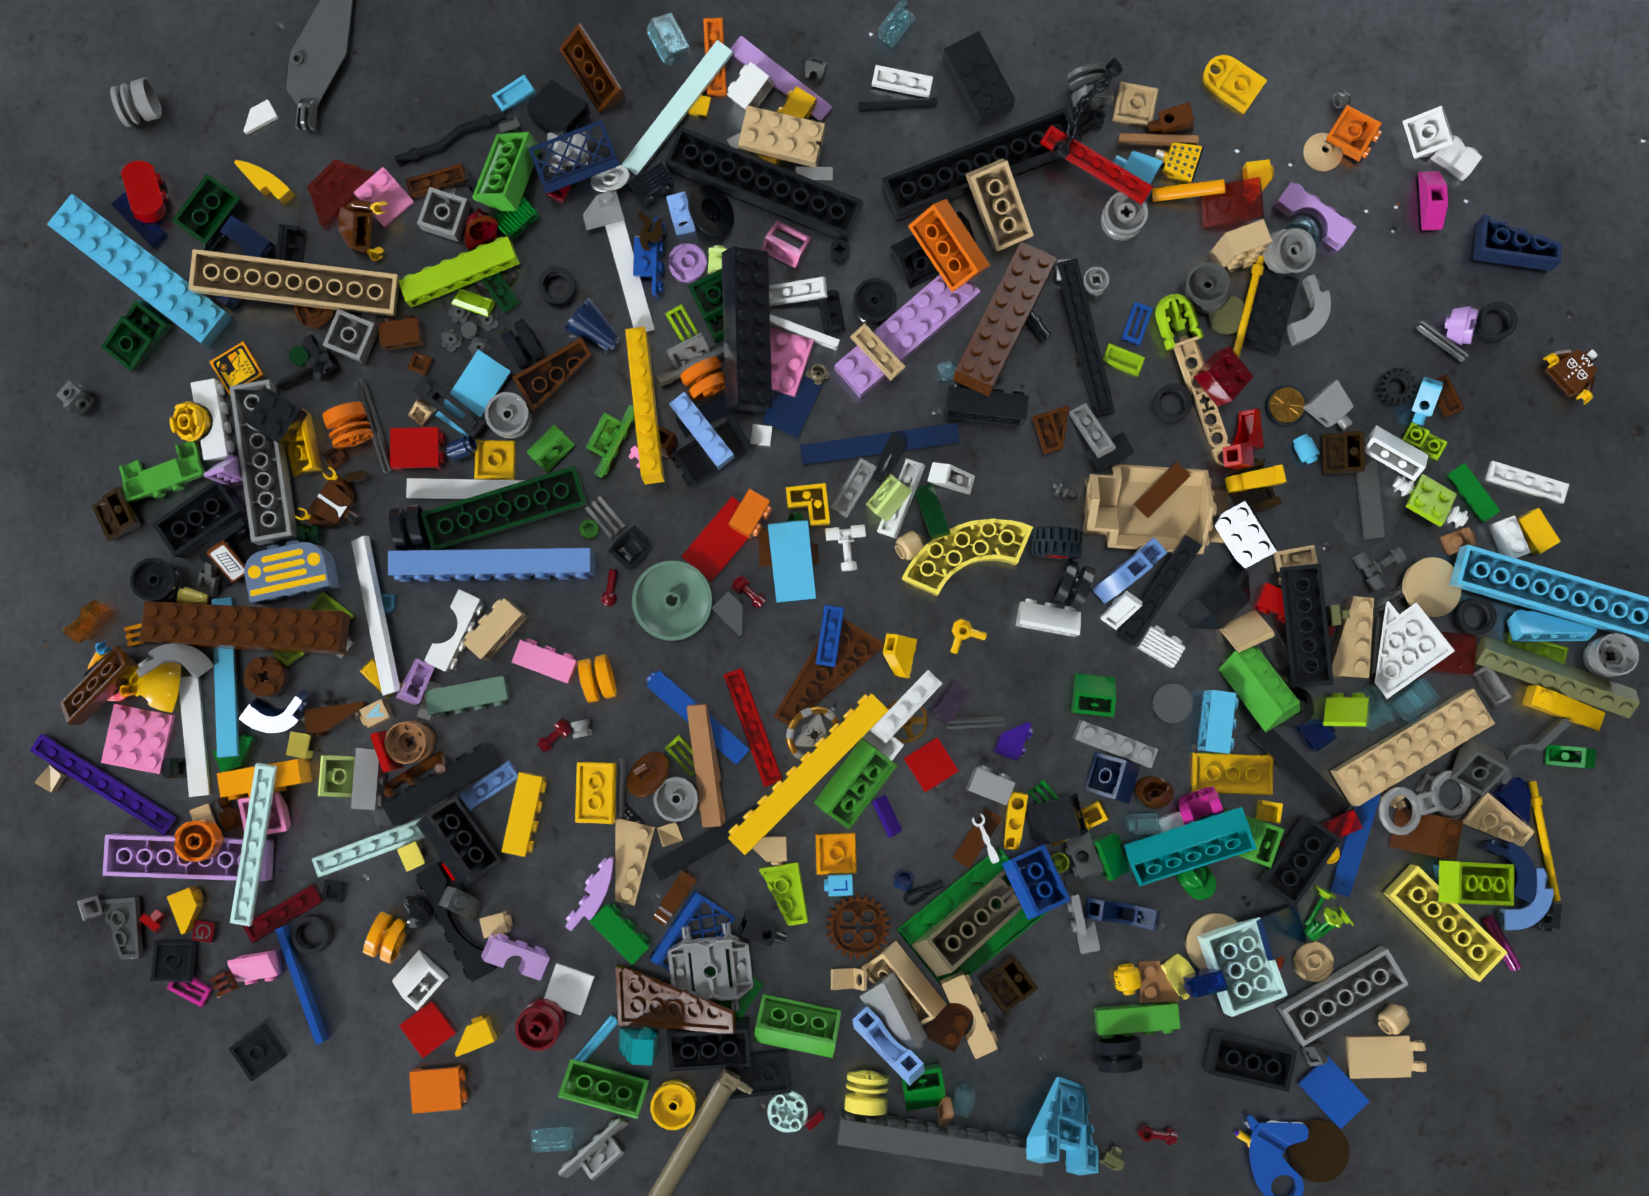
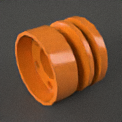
[322,402,374,449]

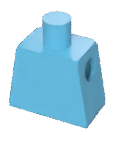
[1113,151,1163,184]
[1412,376,1444,425]

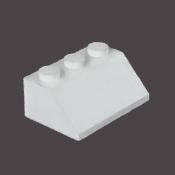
[1016,599,1081,637]

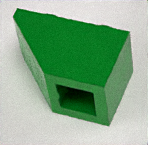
[213,734,258,773]

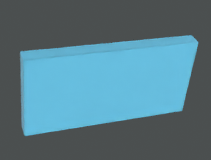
[435,350,512,437]
[768,519,816,602]

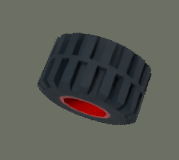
[1031,526,1083,559]

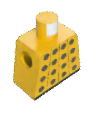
[1154,142,1204,184]

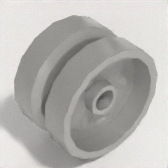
[1100,192,1148,241]
[1263,228,1316,274]
[485,392,533,439]
[653,776,699,822]

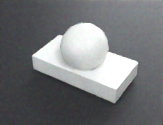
[1100,591,1142,630]

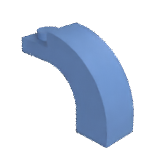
[1498,867,1554,930]

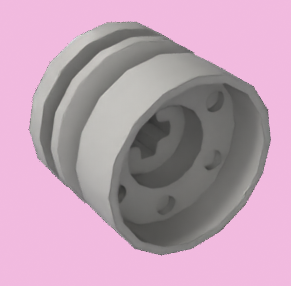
[110,77,162,127]
[1583,633,1639,679]

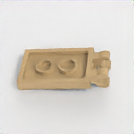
[1346,1035,1427,1079]

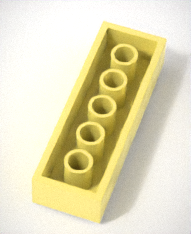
[1383,864,1508,982]

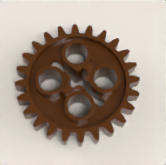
[825,893,891,960]

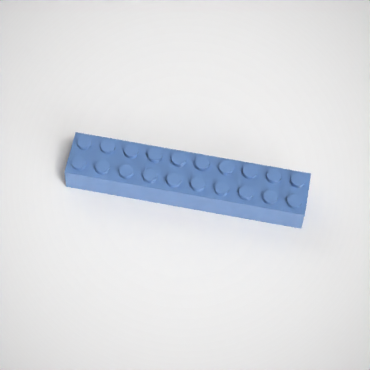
[388,548,596,582]

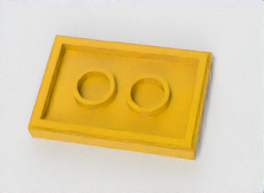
[575,762,617,824]

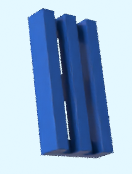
[1121,302,1153,346]

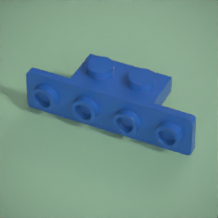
[633,217,665,298]

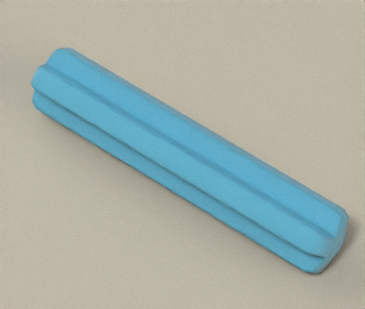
[574,1015,618,1063]

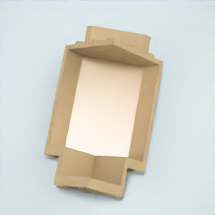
[1082,464,1228,554]

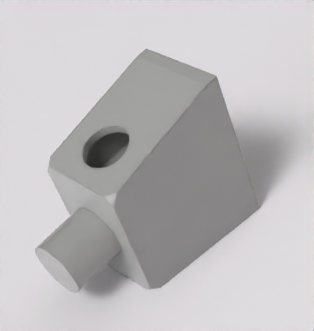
[1303,380,1353,430]

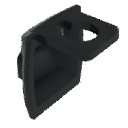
[608,525,651,570]

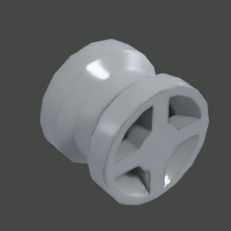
[571,719,593,739]

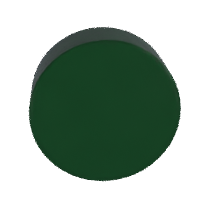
[289,345,311,366]

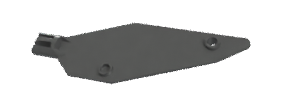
[286,0,353,130]

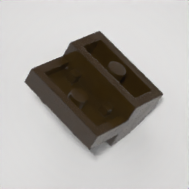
[1322,431,1365,475]
[91,487,141,541]
[979,955,1039,1013]

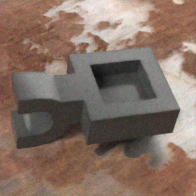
[196,561,221,597]

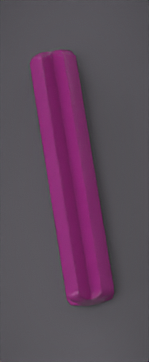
[1482,915,1521,972]

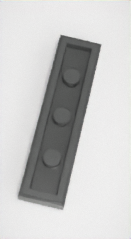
[1356,459,1385,540]

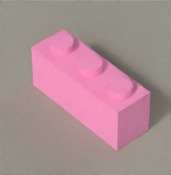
[512,638,578,684]

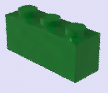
[589,903,651,965]

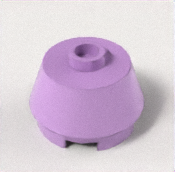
[1445,306,1479,346]

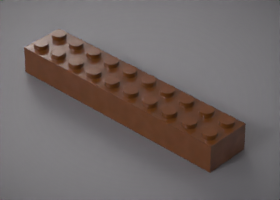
[140,601,350,655]

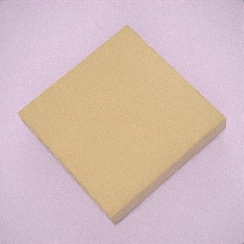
[1112,81,1158,128]
[1220,610,1275,653]

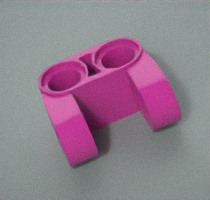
[1178,787,1225,825]

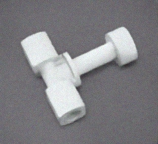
[825,524,866,571]

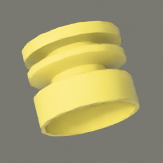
[844,1070,889,1116]

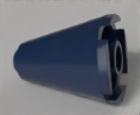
[563,297,619,351]

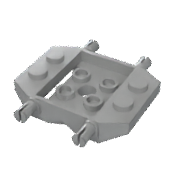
[668,922,754,1011]

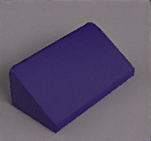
[872,795,902,838]

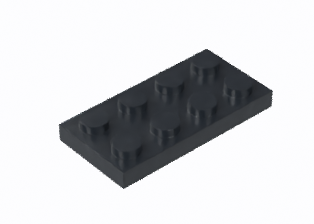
[1242,269,1299,355]

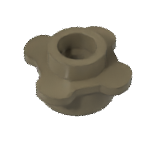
[806,364,830,385]

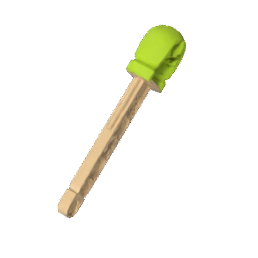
[1155,294,1230,466]

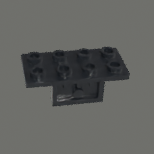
[200,518,285,587]

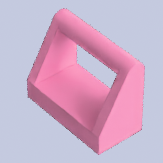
[761,220,812,269]

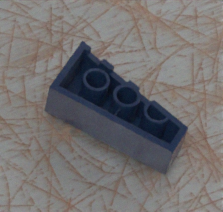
[1473,214,1562,271]

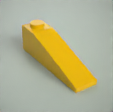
[1522,685,1605,731]

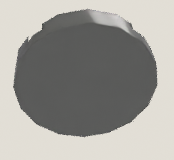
[1152,684,1193,723]

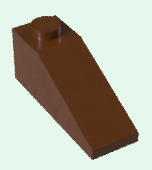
[304,701,369,737]

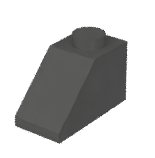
[712,591,743,637]
[438,886,483,922]

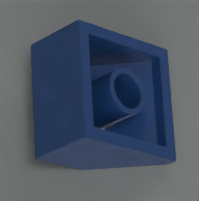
[1084,752,1140,804]

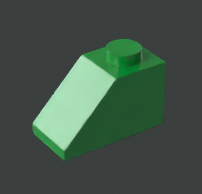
[1545,745,1596,769]

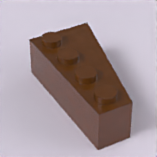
[512,337,593,413]

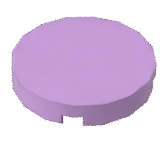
[668,243,707,283]

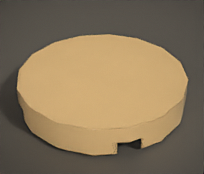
[1292,941,1334,982]

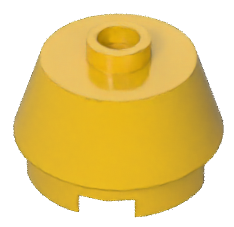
[169,401,212,441]

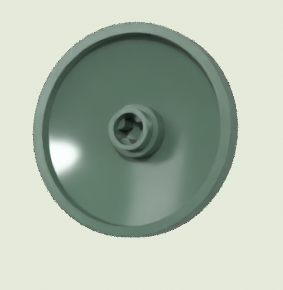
[632,561,713,641]

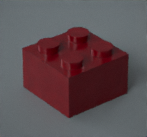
[1194,346,1254,407]

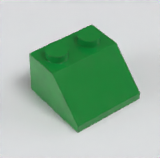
[1092,832,1130,881]

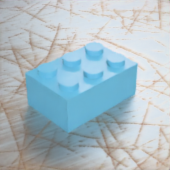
[1197,690,1239,754]

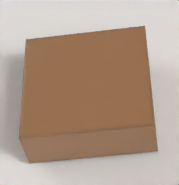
[937,1097,954,1127]

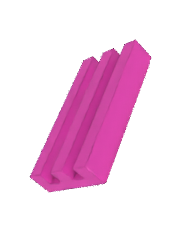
[167,977,213,1007]

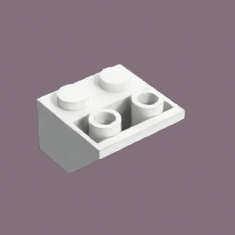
[392,950,450,1011]

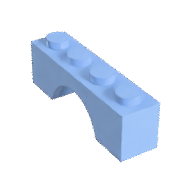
[669,392,735,470]
[852,1006,925,1086]

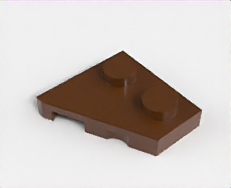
[1032,405,1069,455]

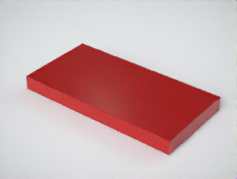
[681,496,763,583]

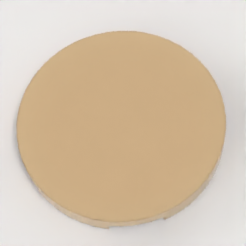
[1402,557,1462,617]
[1185,913,1238,974]

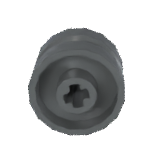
[1186,262,1231,314]

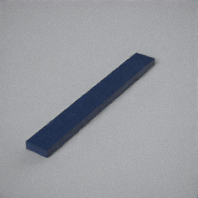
[800,423,960,466]

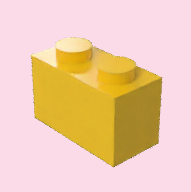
[1517,508,1561,556]

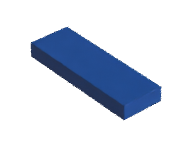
[816,605,844,667]

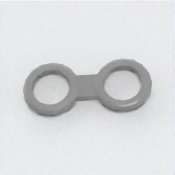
[1379,770,1472,835]

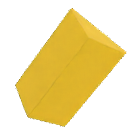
[286,409,324,477]

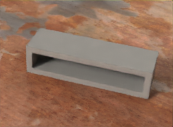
[1072,720,1158,768]

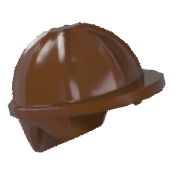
[1135,776,1174,810]

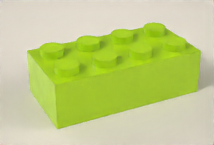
[1438,860,1514,906]

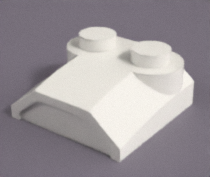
[1402,106,1454,159]
[547,131,589,173]

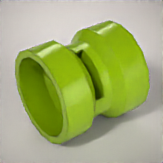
[1049,851,1069,873]

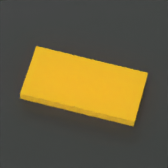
[1191,752,1273,795]

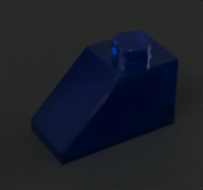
[1295,719,1337,752]
[1492,777,1531,823]
[1183,968,1228,997]

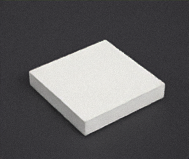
[544,963,595,1016]

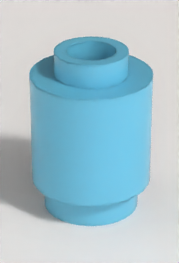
[1293,434,1320,465]

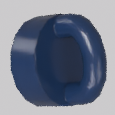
[893,870,914,891]

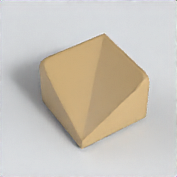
[35,765,67,792]
[657,822,683,847]

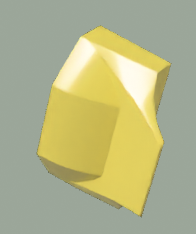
[1161,954,1201,1000]

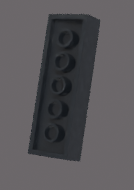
[1279,563,1334,688]

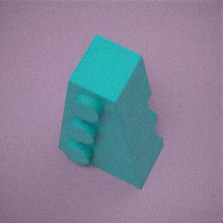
[618,1027,660,1066]

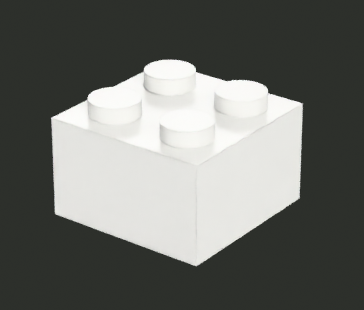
[727,62,775,111]

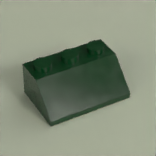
[171,173,241,245]

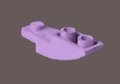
[565,856,615,931]

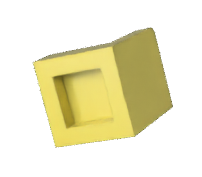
[286,731,314,759]
[397,840,425,872]

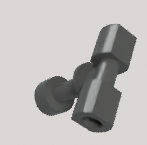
[1352,546,1406,592]

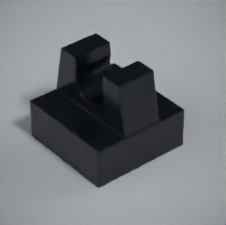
[163,758,187,779]

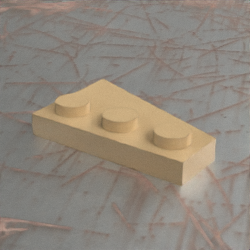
[1461,792,1535,847]

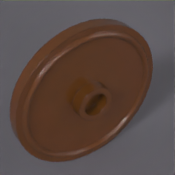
[626,751,669,797]

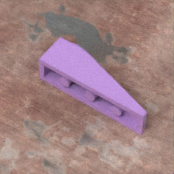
[204,455,243,488]

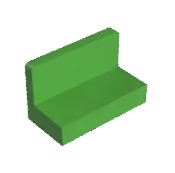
[527,425,575,473]

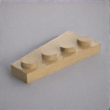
[615,818,655,906]

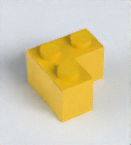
[786,483,830,527]

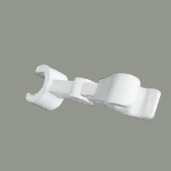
[972,814,999,864]

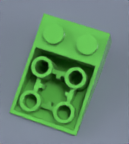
[1224,808,1284,868]

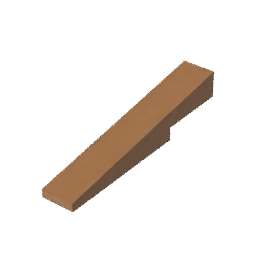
[687,704,726,827]

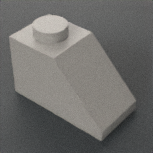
[583,190,625,230]

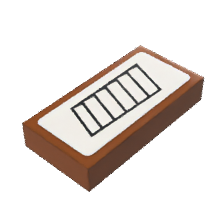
[207,539,245,583]

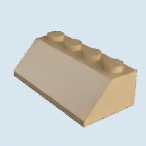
[860,941,947,1025]

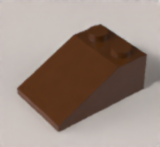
[1388,808,1463,861]

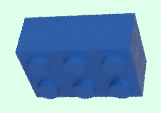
[1002,844,1071,920]

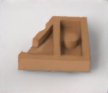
[1138,960,1179,1003]

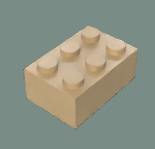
[463,598,529,661]

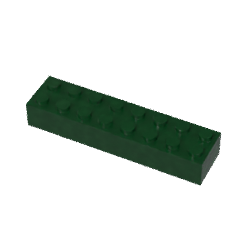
[421,466,589,550]

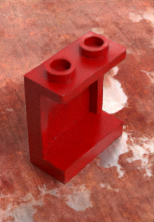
[390,427,445,470]

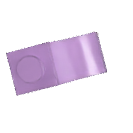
[395,659,435,705]

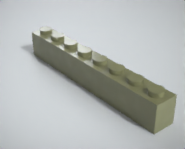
[1474,635,1640,718]

